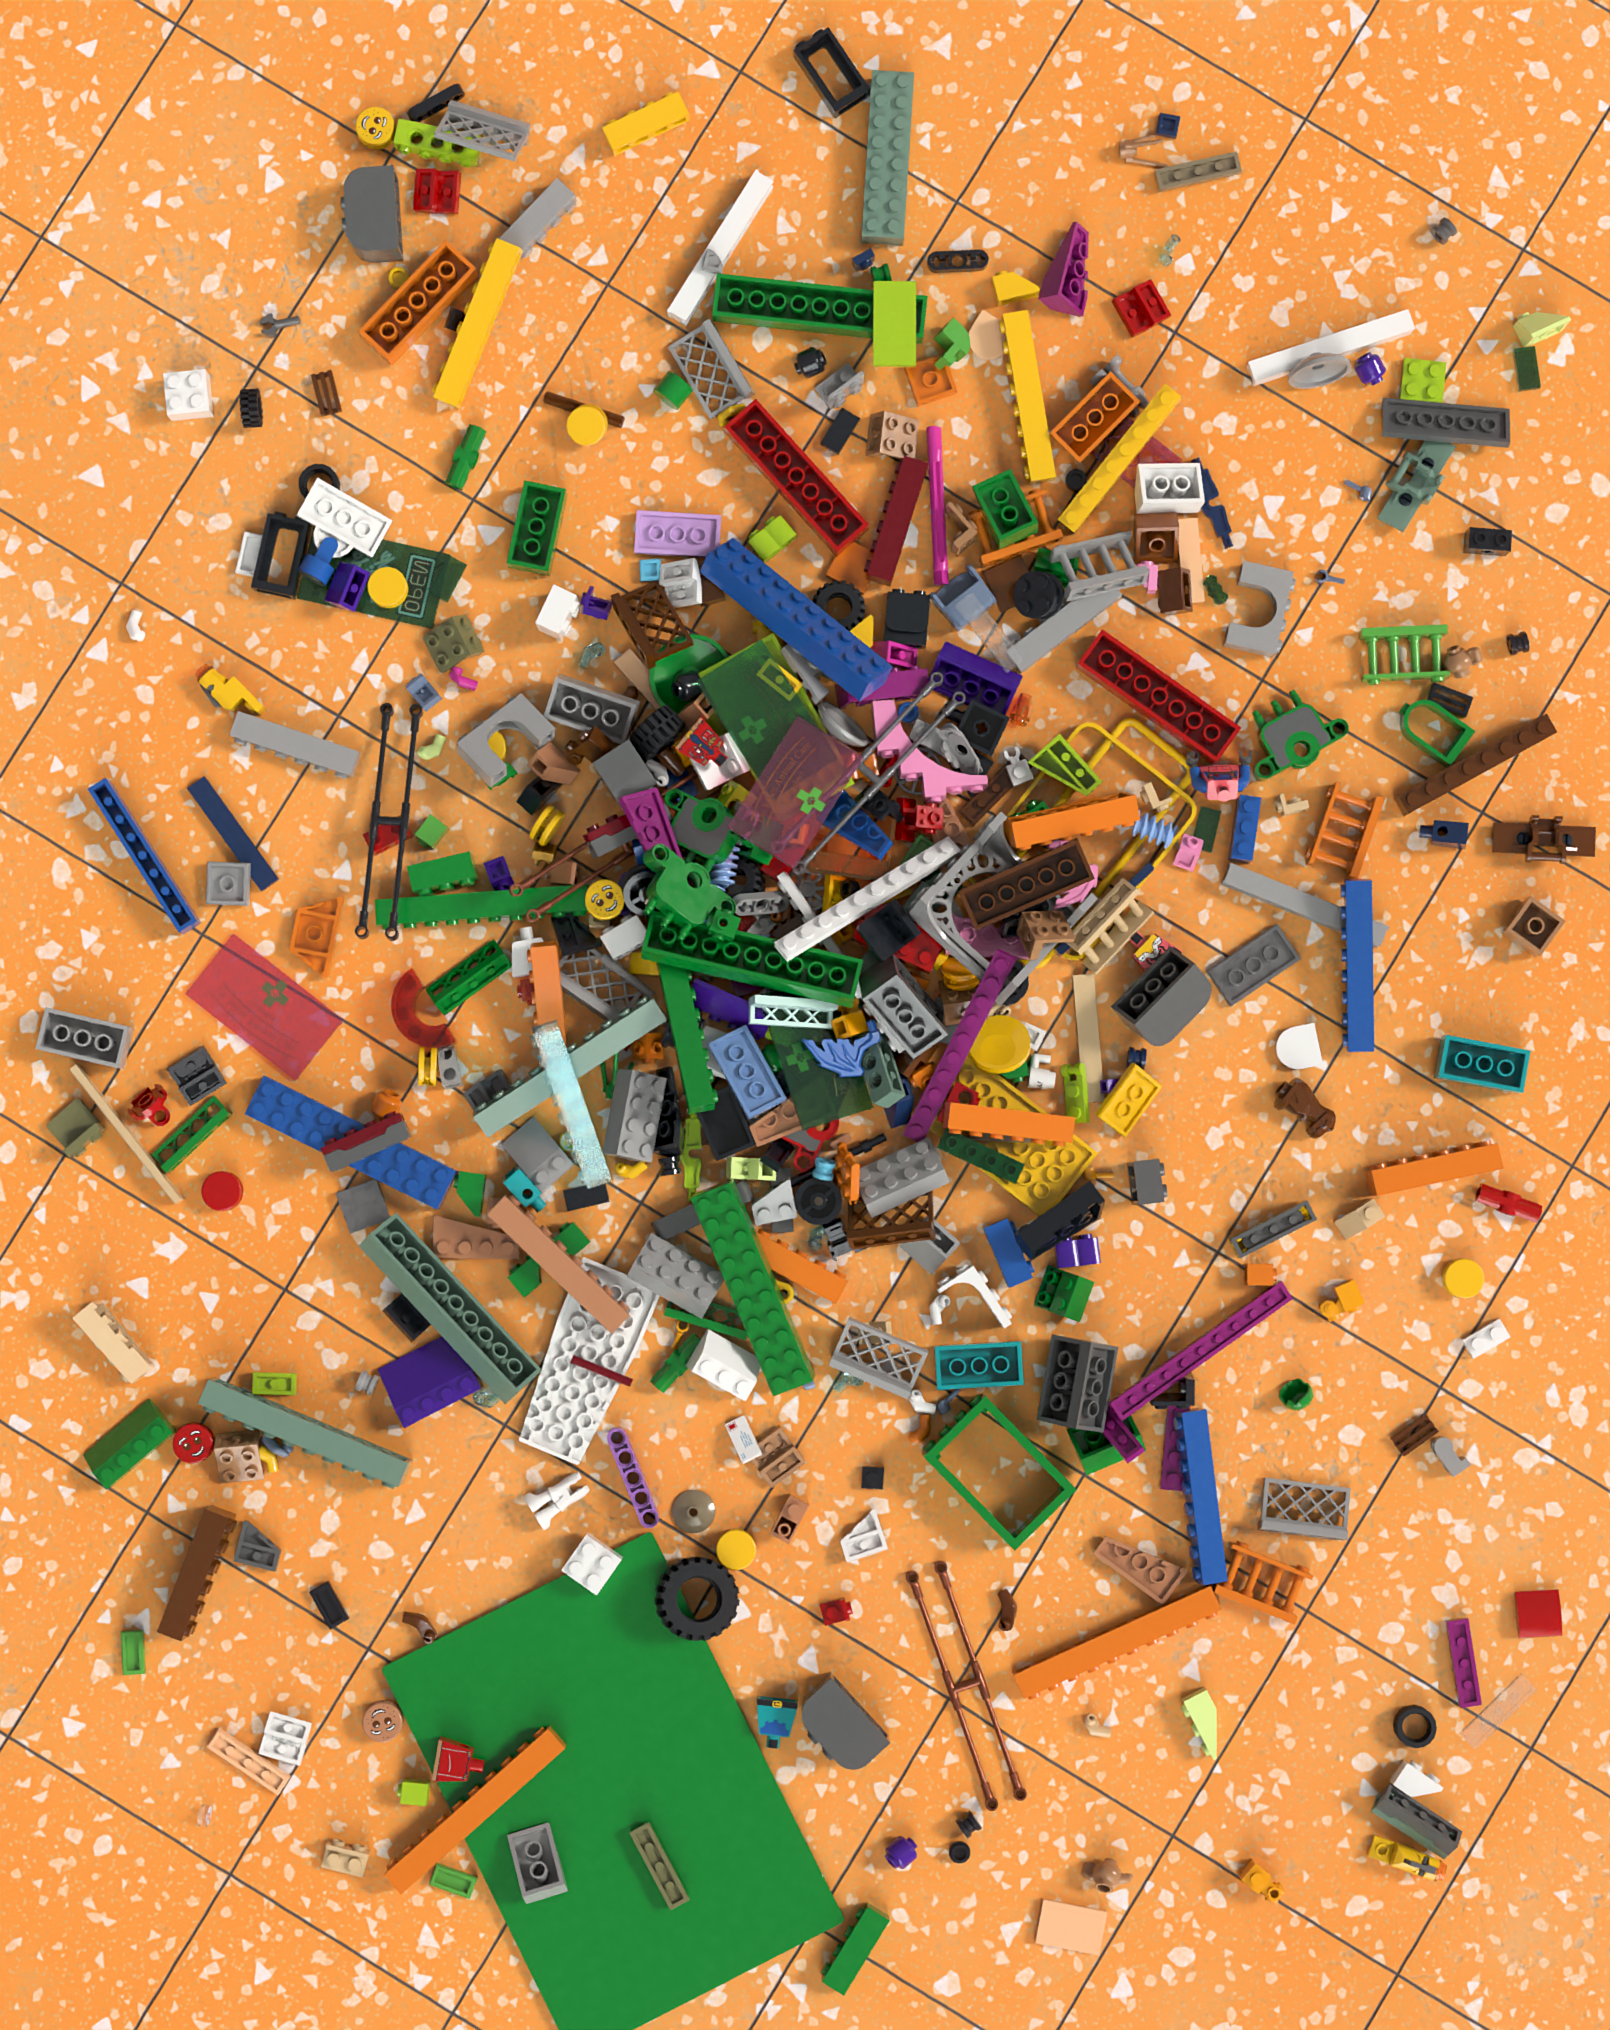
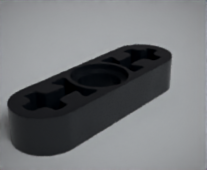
[407,84,465,122]
[927,250,989,273]

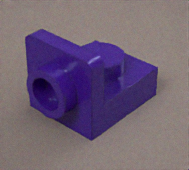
[484,856,515,891]

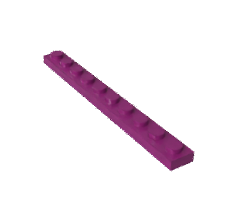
[903,948,1017,1142]
[1108,1281,1293,1421]

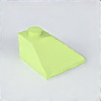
[1513,312,1571,348]

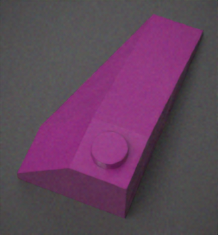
[1038,222,1089,317]

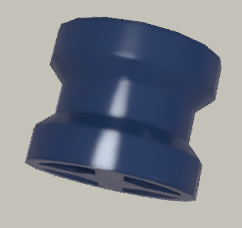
[1127,1047,1147,1070]

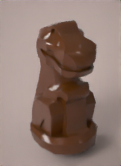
[1274,1078,1336,1139]

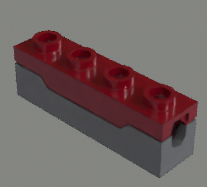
[582,796,673,858]
[320,1111,412,1172]

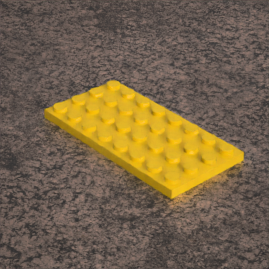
[911,1053,1098,1216]

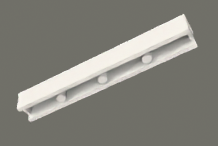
[667,169,774,326]
[1247,309,1415,386]

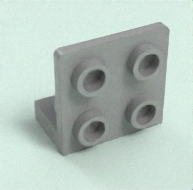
[815,363,864,409]

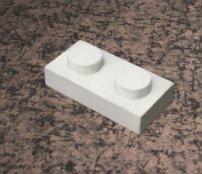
[1462,1318,1510,1359]

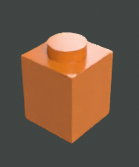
[1245,1263,1277,1286]

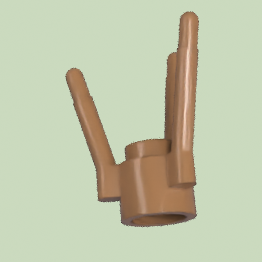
[1119,134,1168,168]

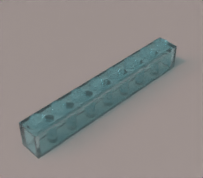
[530,1019,612,1189]

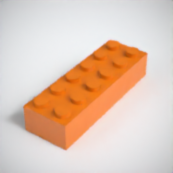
[358,240,479,366]
[1003,791,1140,850]
[1364,1140,1504,1196]

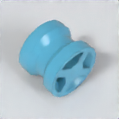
[812,1157,836,1181]

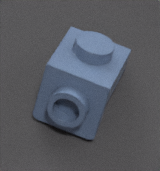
[405,673,442,712]

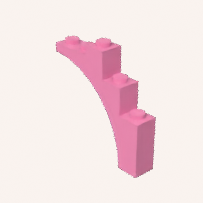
[871,700,988,804]

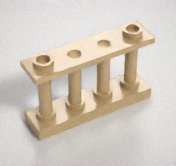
[1066,878,1154,975]

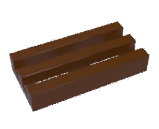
[311,370,342,417]
[1390,1414,1439,1456]

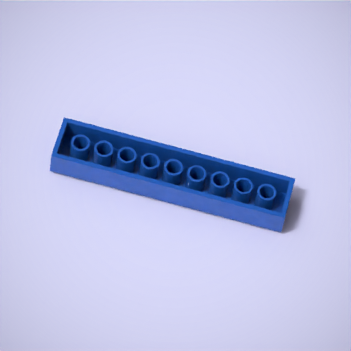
[700,538,893,701]
[245,1076,458,1209]

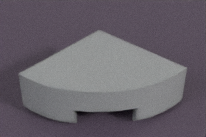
[702,248,723,274]

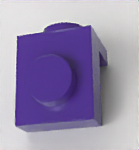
[580,586,612,620]

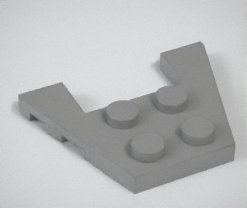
[780,644,830,704]

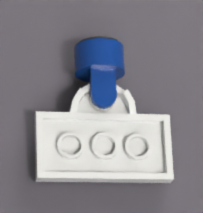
[296,478,392,586]

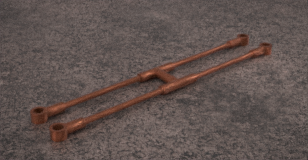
[509,769,727,922]
[906,1561,1027,1811]

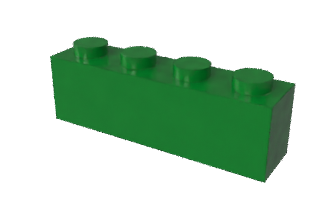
[820,1902,890,1996]

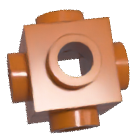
[633,1033,664,1064]
[909,1061,937,1092]

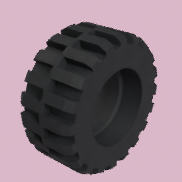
[654,1557,740,1641]

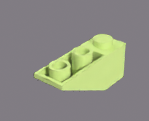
[1180,1687,1217,1760]

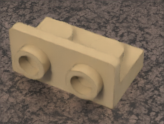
[321,1838,370,1878]

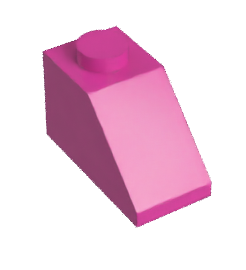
[871,641,918,669]

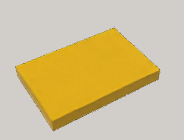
[1095,1062,1162,1138]

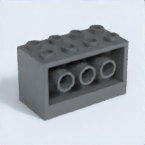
[859,954,948,1059]
[1037,1334,1118,1432]

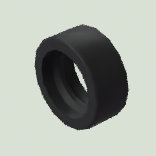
[299,464,340,499]
[1393,1705,1437,1748]

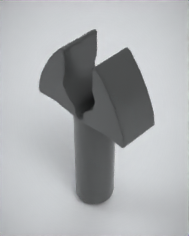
[259,313,300,338]

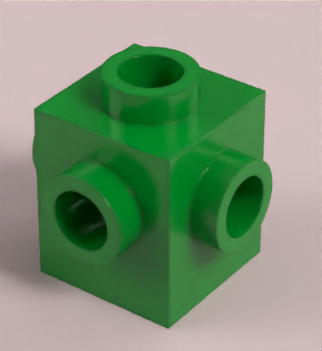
[706,908,741,942]

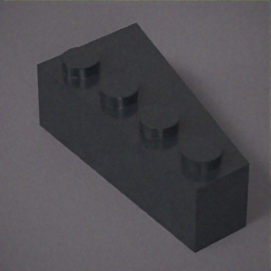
[1016,1181,1105,1261]

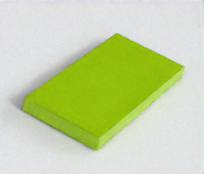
[873,281,916,367]

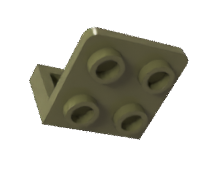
[423,614,485,673]
[47,1099,106,1158]

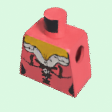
[1129,931,1183,972]

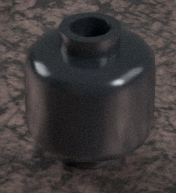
[794,347,827,378]
[671,671,705,701]

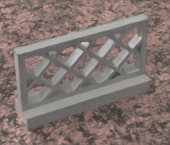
[434,100,531,162]
[668,319,755,419]
[559,949,647,1021]
[828,1317,929,1399]
[1258,1477,1351,1541]

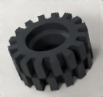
[239,388,263,428]

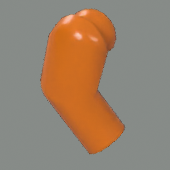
[908,1414,930,1444]

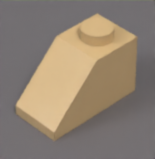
[1334,1199,1385,1240]

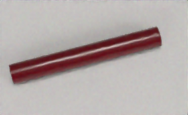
[570,1355,633,1387]

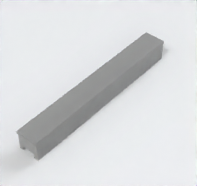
[1221,863,1389,947]

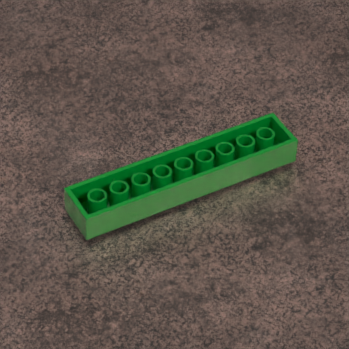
[712,273,928,344]
[641,911,863,1008]
[691,1179,815,1396]

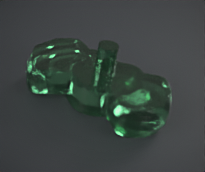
[1203,575,1228,605]

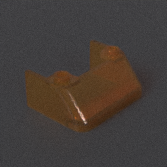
[804,812,896,882]

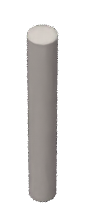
[600,954,655,997]

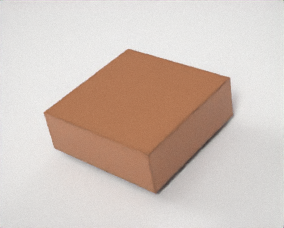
[830,1133,852,1151]

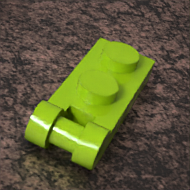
[1061,1063,1090,1124]

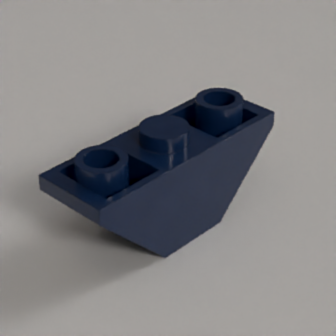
[883,1073,914,1129]

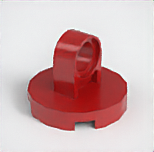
[128,1084,170,1126]

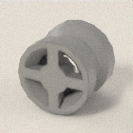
[355,1370,379,1396]

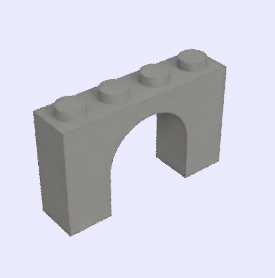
[1223,561,1296,658]
[457,693,555,788]

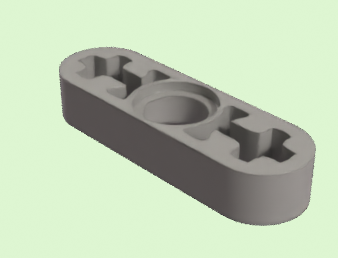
[733,891,789,916]

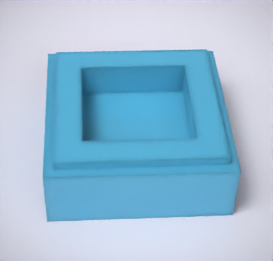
[639,559,661,582]

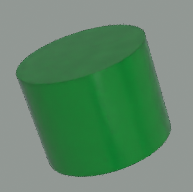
[653,371,693,410]

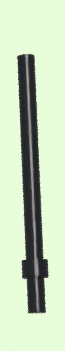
[768,1133,887,1190]

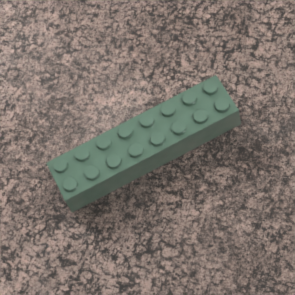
[861,70,914,246]

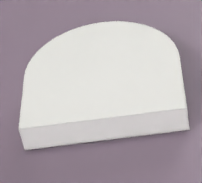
[1275,1023,1323,1070]

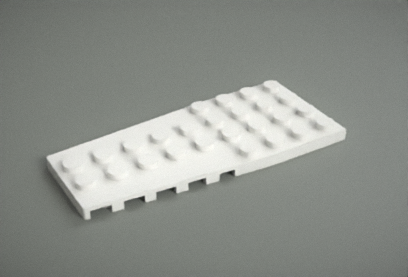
[519,1257,660,1465]

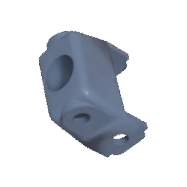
[929,564,997,631]

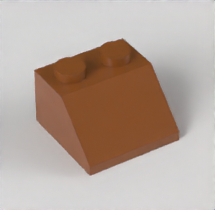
[1133,513,1179,564]

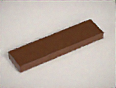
[959,753,1033,826]

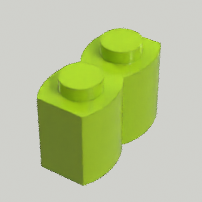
[748,515,797,563]

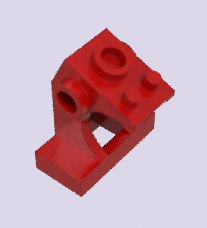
[895,797,943,842]

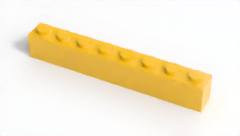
[432,238,523,409]
[999,310,1056,485]
[1058,384,1182,534]

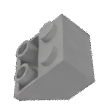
[900,1215,960,1275]

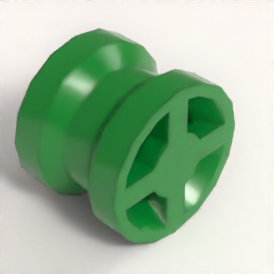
[870,263,892,282]

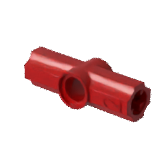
[1475,1184,1543,1223]

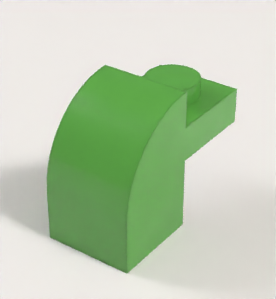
[933,318,970,370]

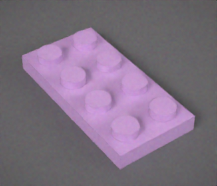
[634,510,721,558]

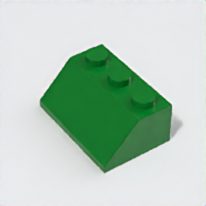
[1066,1415,1146,1476]

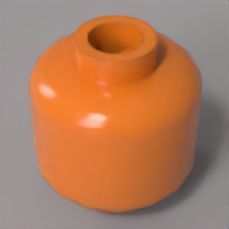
[371,1089,402,1121]

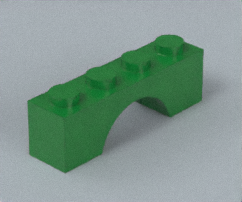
[508,1222,591,1297]

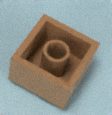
[1501,896,1566,958]

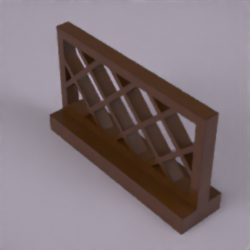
[611,580,694,669]
[847,1190,936,1250]

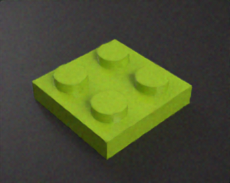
[1399,358,1447,403]

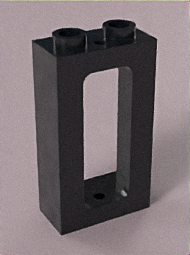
[793,27,870,119]
[251,511,312,600]

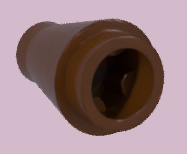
[656,745,686,777]

